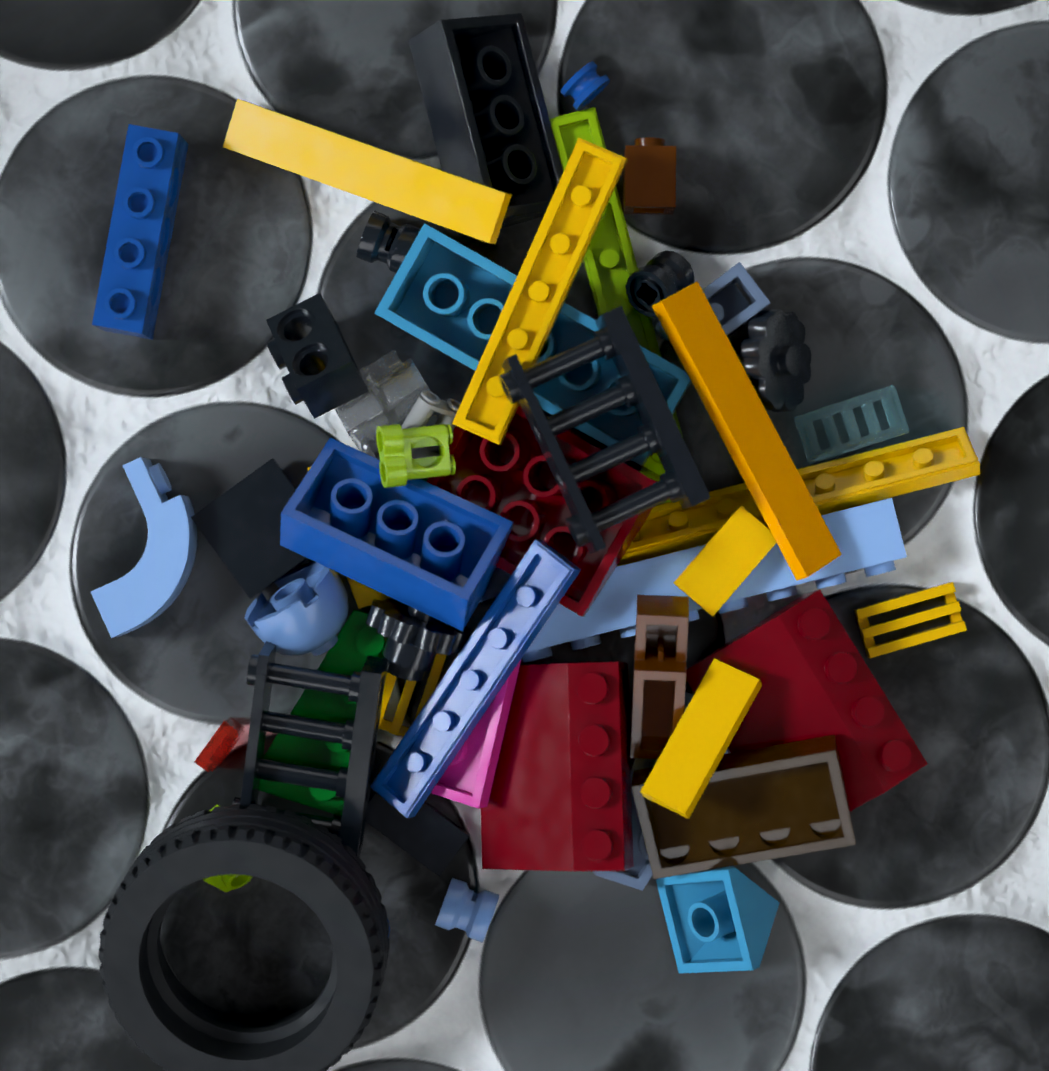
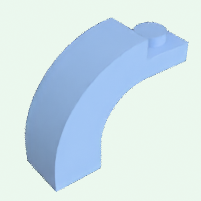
[91,457,197,638]

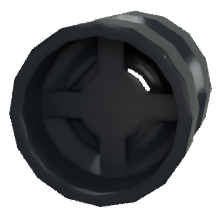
[356,211,421,273]
[626,251,695,318]

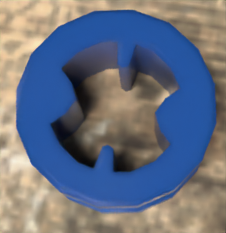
[560,61,610,111]

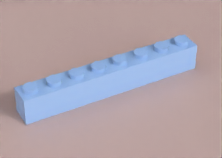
[496,498,907,663]

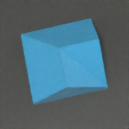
[656,866,779,974]

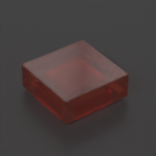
[194,717,245,773]

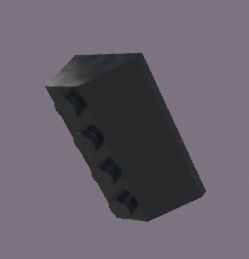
[409,13,563,235]

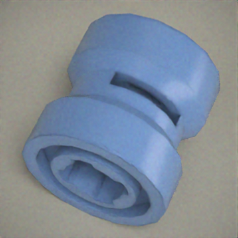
[435,877,499,943]

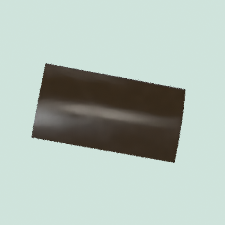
[631,734,856,879]

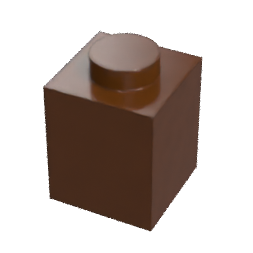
[623,137,676,215]

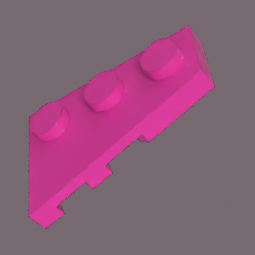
[431,660,521,809]

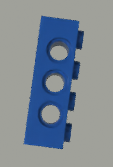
[92,124,188,340]

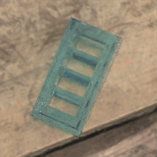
[793,385,909,465]

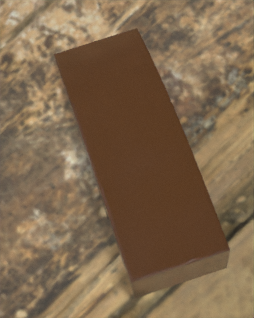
[630,595,689,759]

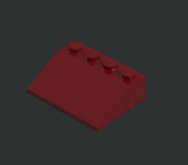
[426,403,660,617]
[686,589,928,811]
[481,662,633,872]

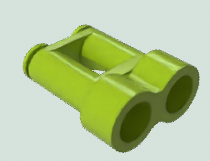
[376,424,456,488]

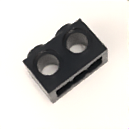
[266,293,369,419]

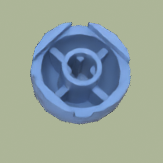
[244,561,349,656]

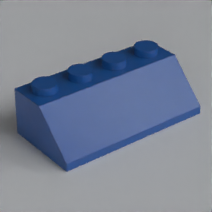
[280,437,513,631]

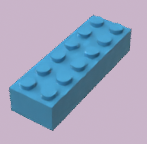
[374,223,691,466]

